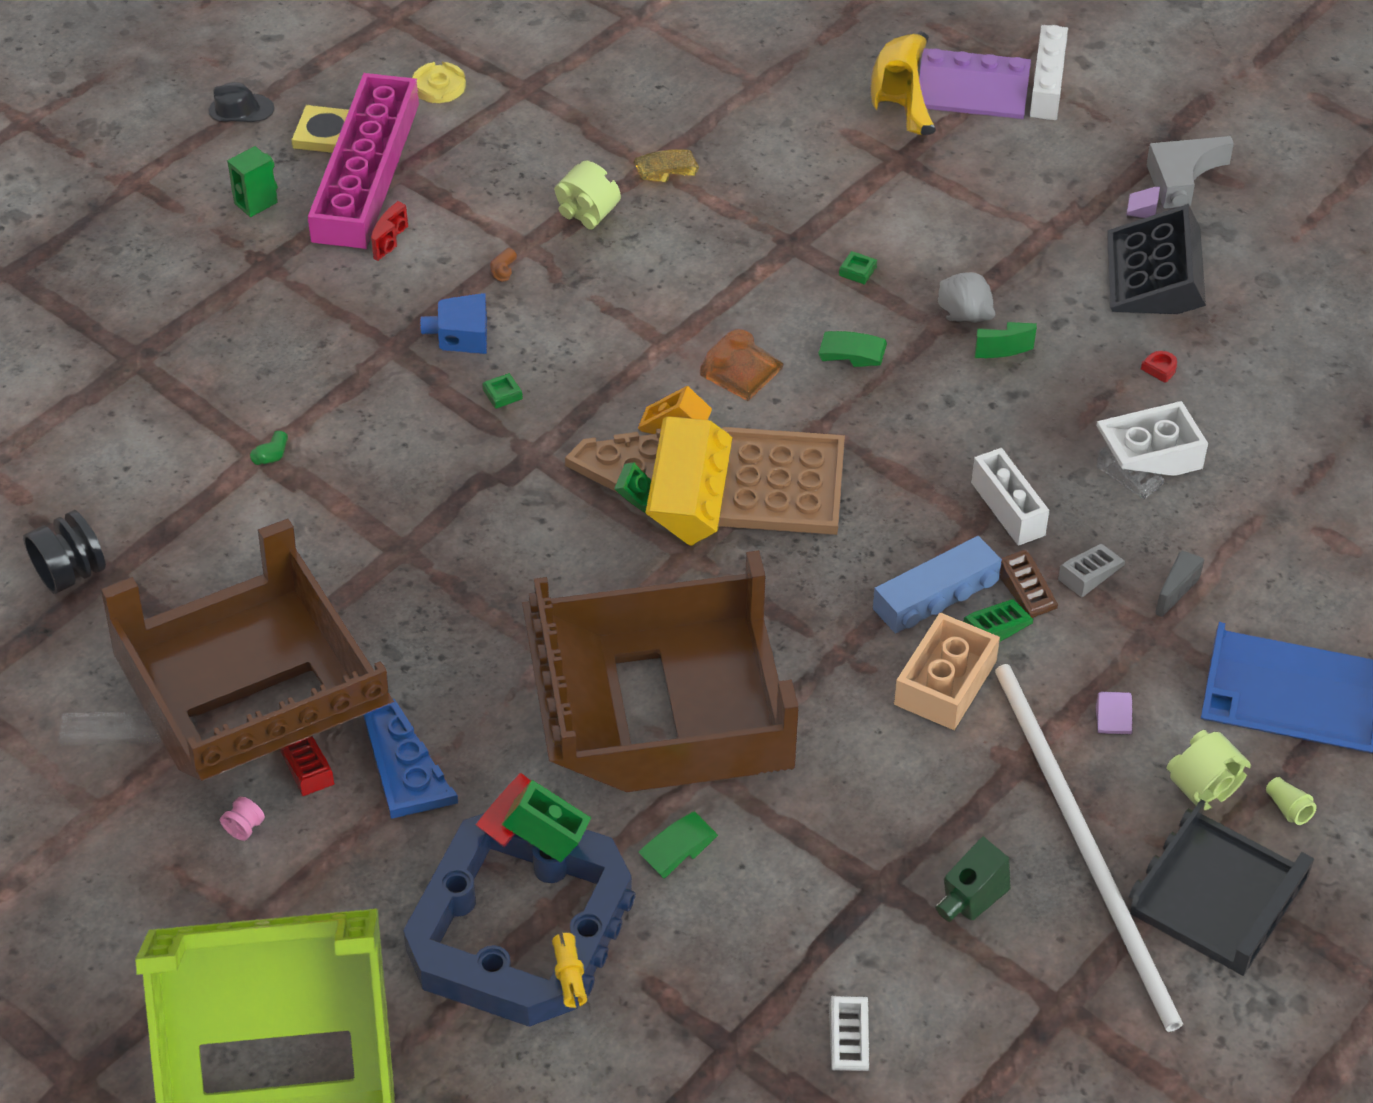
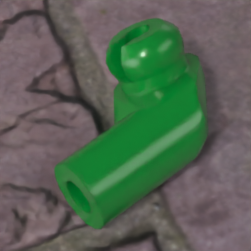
[250,430,288,465]

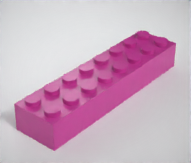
[308,73,419,249]

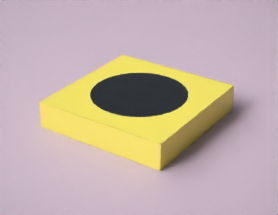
[292,105,349,153]

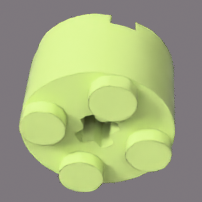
[554,161,621,229]
[1167,730,1251,810]

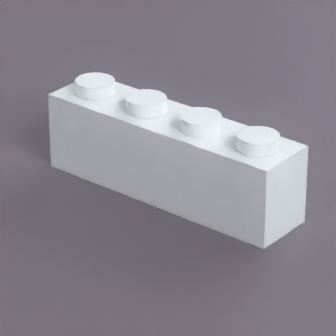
[1030,25,1068,120]

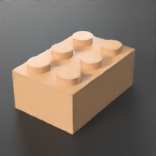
[894,613,1000,730]

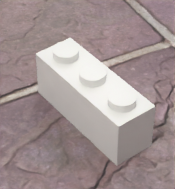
[971,448,1049,546]

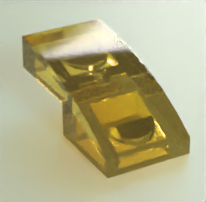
[634,149,699,182]

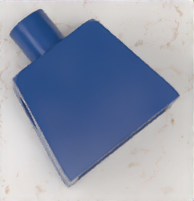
[421,293,487,354]

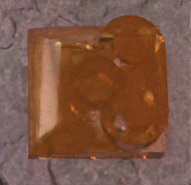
[700,329,784,401]

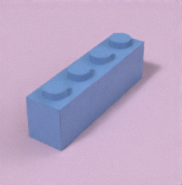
[873,536,1002,634]

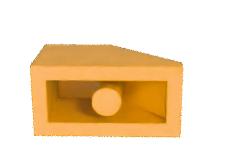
[638,385,712,434]

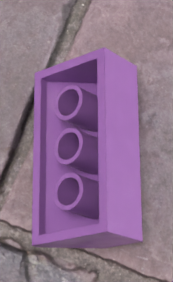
[919,48,1031,119]

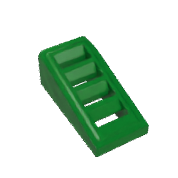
[963,599,1033,642]

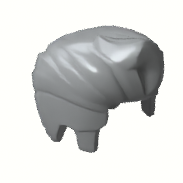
[938,272,996,323]

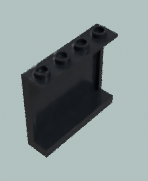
[1129,799,1314,976]

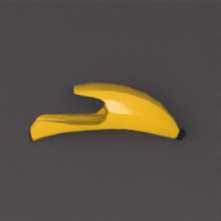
[871,31,936,135]

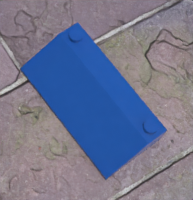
[1201,622,1373,753]

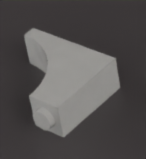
[1146,136,1234,208]

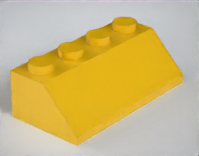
[646,417,732,546]

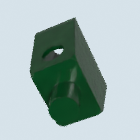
[935,836,1011,922]

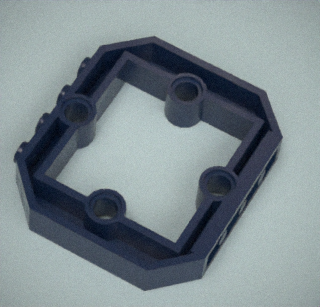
[403,813,636,1027]

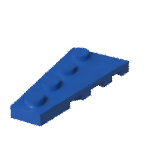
[363,699,458,819]

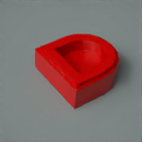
[1141,351,1177,383]

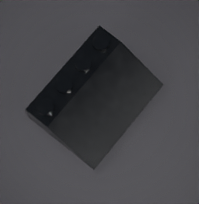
[1107,204,1206,314]

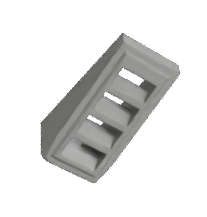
[1058,544,1125,598]

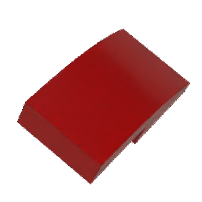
[371,201,408,261]
[476,773,531,847]

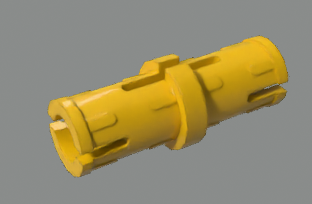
[552,933,587,1008]

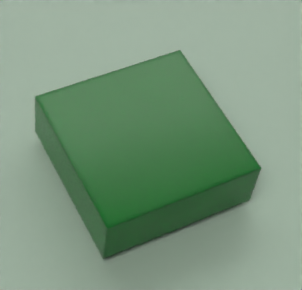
[839,251,877,285]
[482,373,523,409]

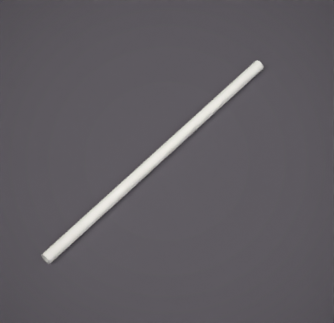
[995,664,1183,1032]

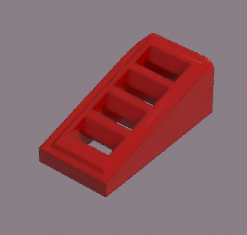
[280,736,335,797]

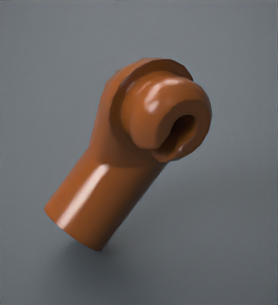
[490,248,517,282]

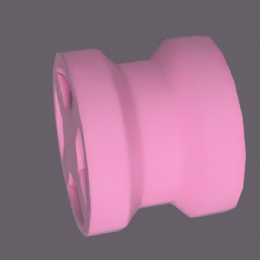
[220,796,265,841]

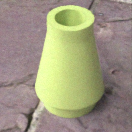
[1266,777,1316,825]

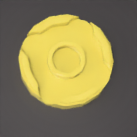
[412,62,466,103]

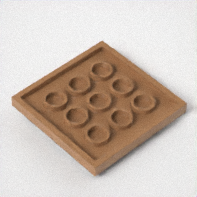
[718,427,845,535]

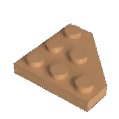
[565,429,661,493]

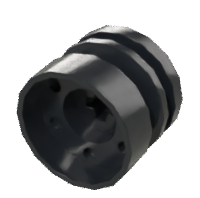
[23,510,106,594]

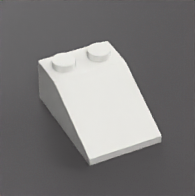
[1096,401,1208,476]

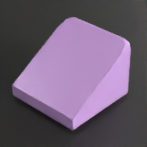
[1127,187,1160,218]
[1096,692,1132,734]

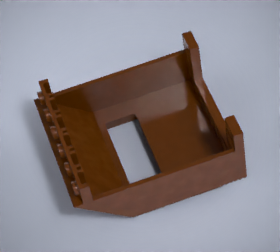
[101,518,394,781]
[522,550,799,792]

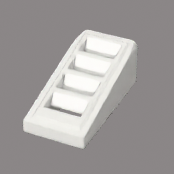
[829,996,869,1071]

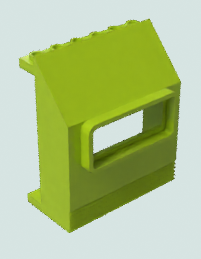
[135,909,395,1103]

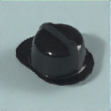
[209,82,274,122]

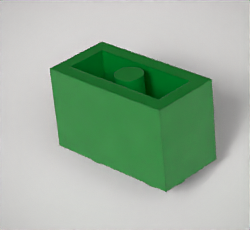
[227,146,278,218]
[502,780,591,863]

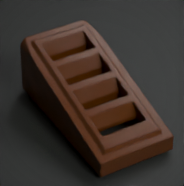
[999,550,1058,618]

